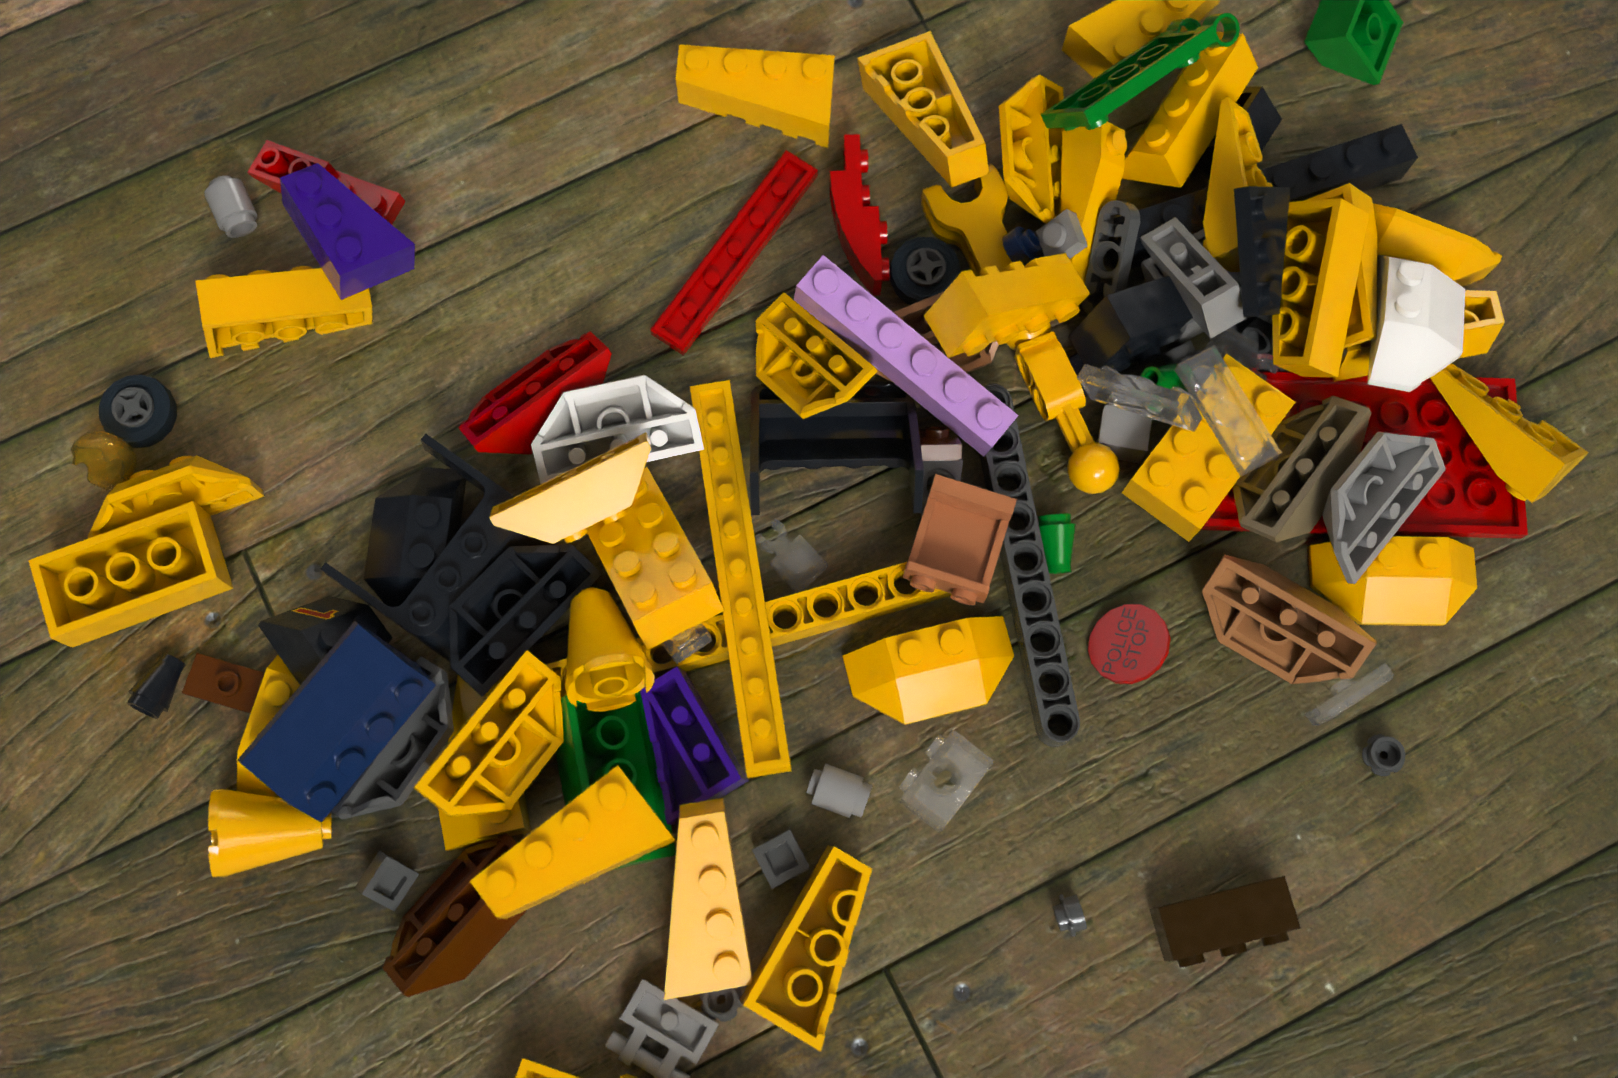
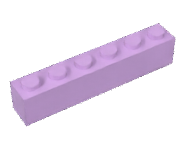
[794,255,1018,457]

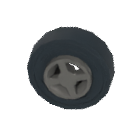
[890,237,960,305]
[99,375,177,448]

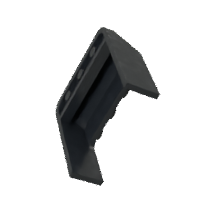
[750,381,924,515]
[320,434,555,662]

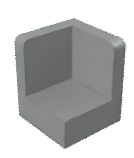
[1096,405,1153,463]

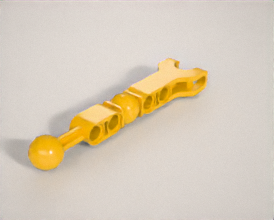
[921,164,1120,494]

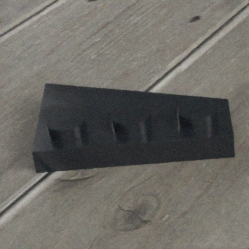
[1234,186,1290,318]

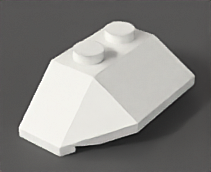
[1367,255,1465,392]
[531,375,704,484]

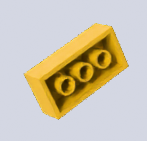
[1122,354,1295,542]
[587,467,724,650]
[28,501,234,648]

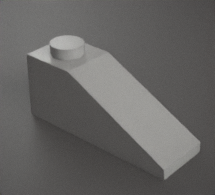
[1140,217,1247,339]

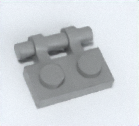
[605,979,720,1078]

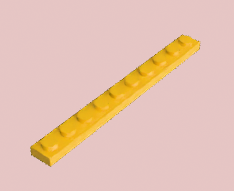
[690,380,792,778]

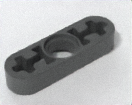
[1082,200,1140,315]

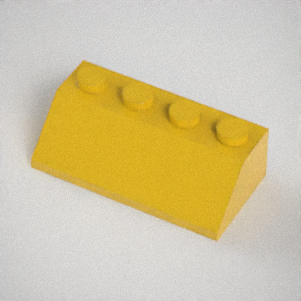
[1122,32,1258,188]

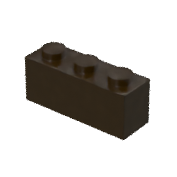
[1149,876,1301,968]

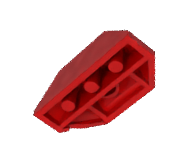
[458,331,612,455]

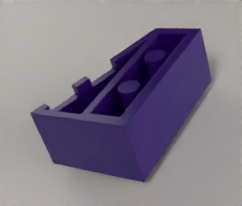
[280,163,415,300]
[640,667,749,825]

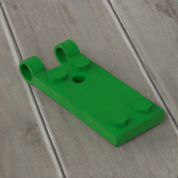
[1041,13,1240,131]

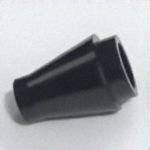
[127,653,186,719]

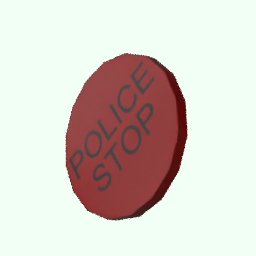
[1088,604,1171,684]

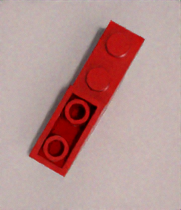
[829,134,889,296]
[247,140,406,224]

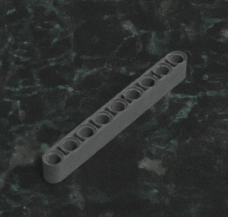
[979,383,1080,747]

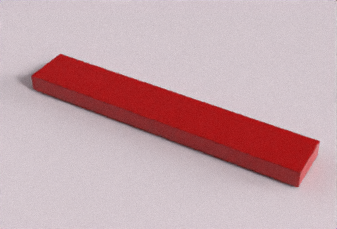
[650,150,818,356]

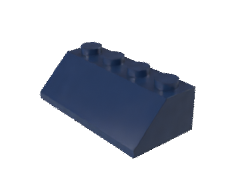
[238,621,436,822]

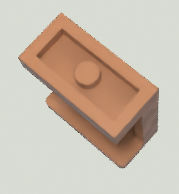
[903,474,1017,605]

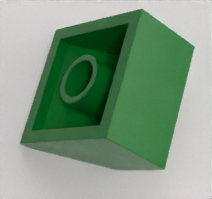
[1304,0,1403,85]

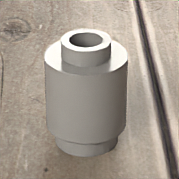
[204,175,257,238]
[806,764,873,818]

